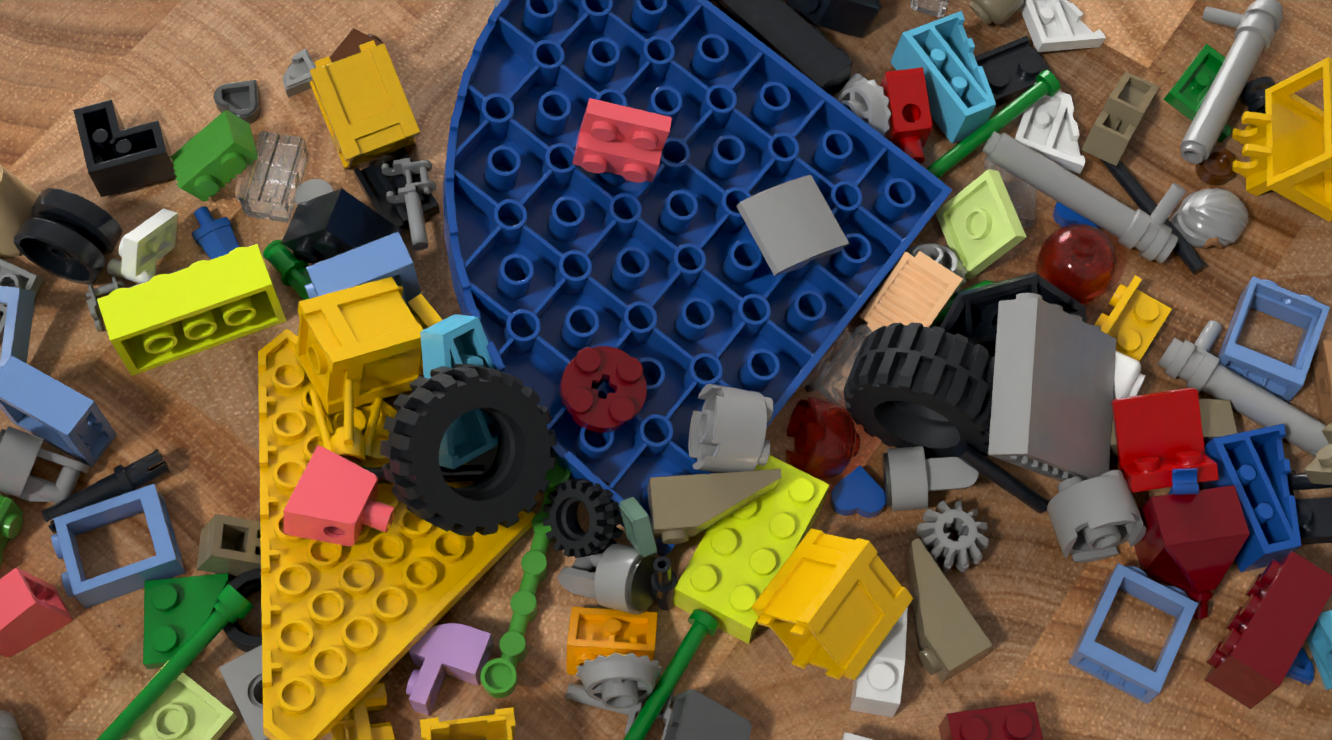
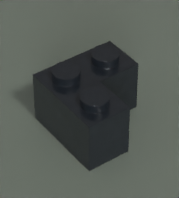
[73,100,177,197]
[281,188,403,263]

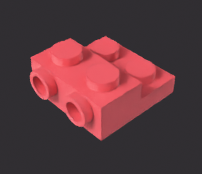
[572,98,672,183]

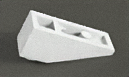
[850,591,909,717]

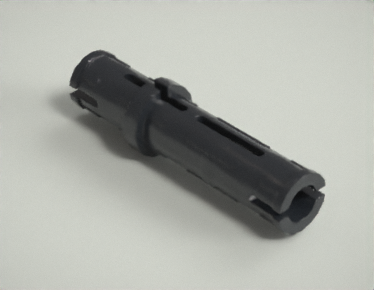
[41,449,171,534]

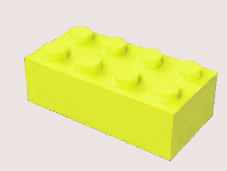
[97,244,287,376]
[673,455,829,644]

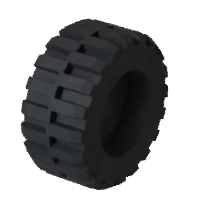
[843,322,995,459]
[380,364,557,536]

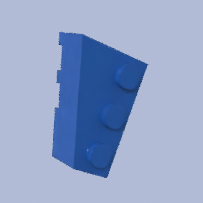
[1201,424,1302,573]

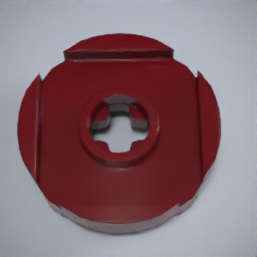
[560,346,647,433]

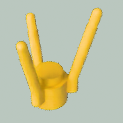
[309,379,383,467]

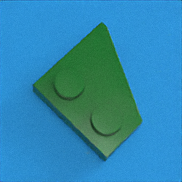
[1163,43,1231,143]
[143,573,232,669]

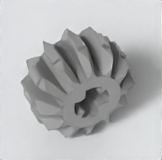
[916,500,989,573]

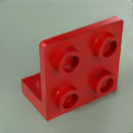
[1112,387,1219,492]

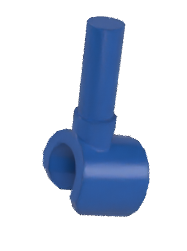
[1167,468,1199,495]

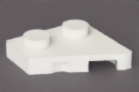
[1020,0,1106,52]
[1015,83,1086,174]

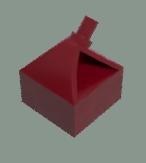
[1134,485,1250,619]

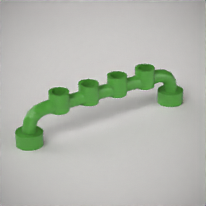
[480,460,571,698]

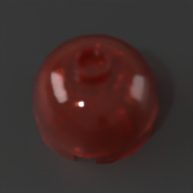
[1035,224,1118,304]
[786,397,860,480]

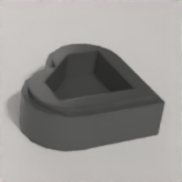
[213,80,260,124]

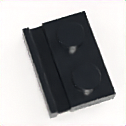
[975,36,1052,107]
[354,147,440,229]

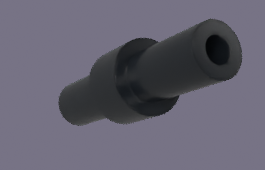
[651,556,677,610]

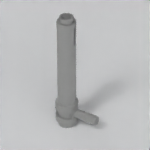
[1180,0,1283,164]
[982,131,1187,263]
[1157,320,1329,457]

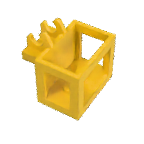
[1232,57,1332,222]

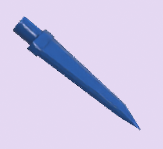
[192,206,240,259]

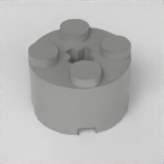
[688,384,773,473]
[1047,470,1147,563]

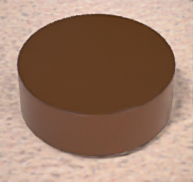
[1195,146,1236,186]

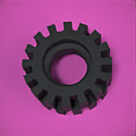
[543,478,623,558]

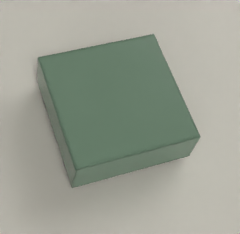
[619,497,657,557]

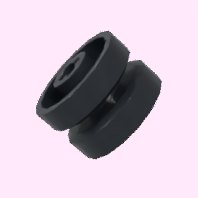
[14,188,123,285]

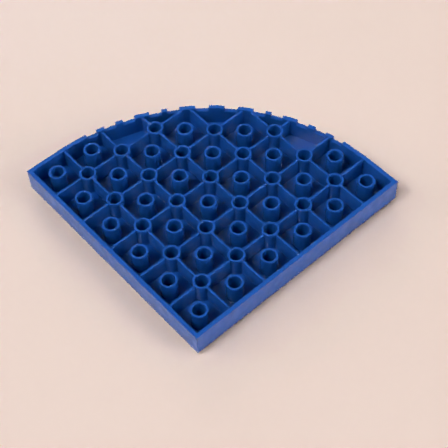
[443,0,952,557]

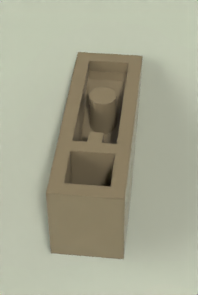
[647,469,782,544]
[196,514,261,577]
[906,538,993,683]

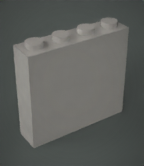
[988,293,1116,482]

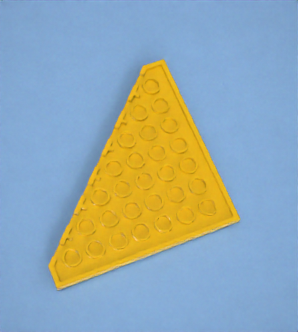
[258,328,536,740]

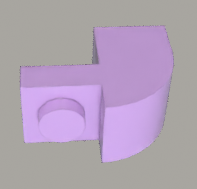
[406,623,494,716]

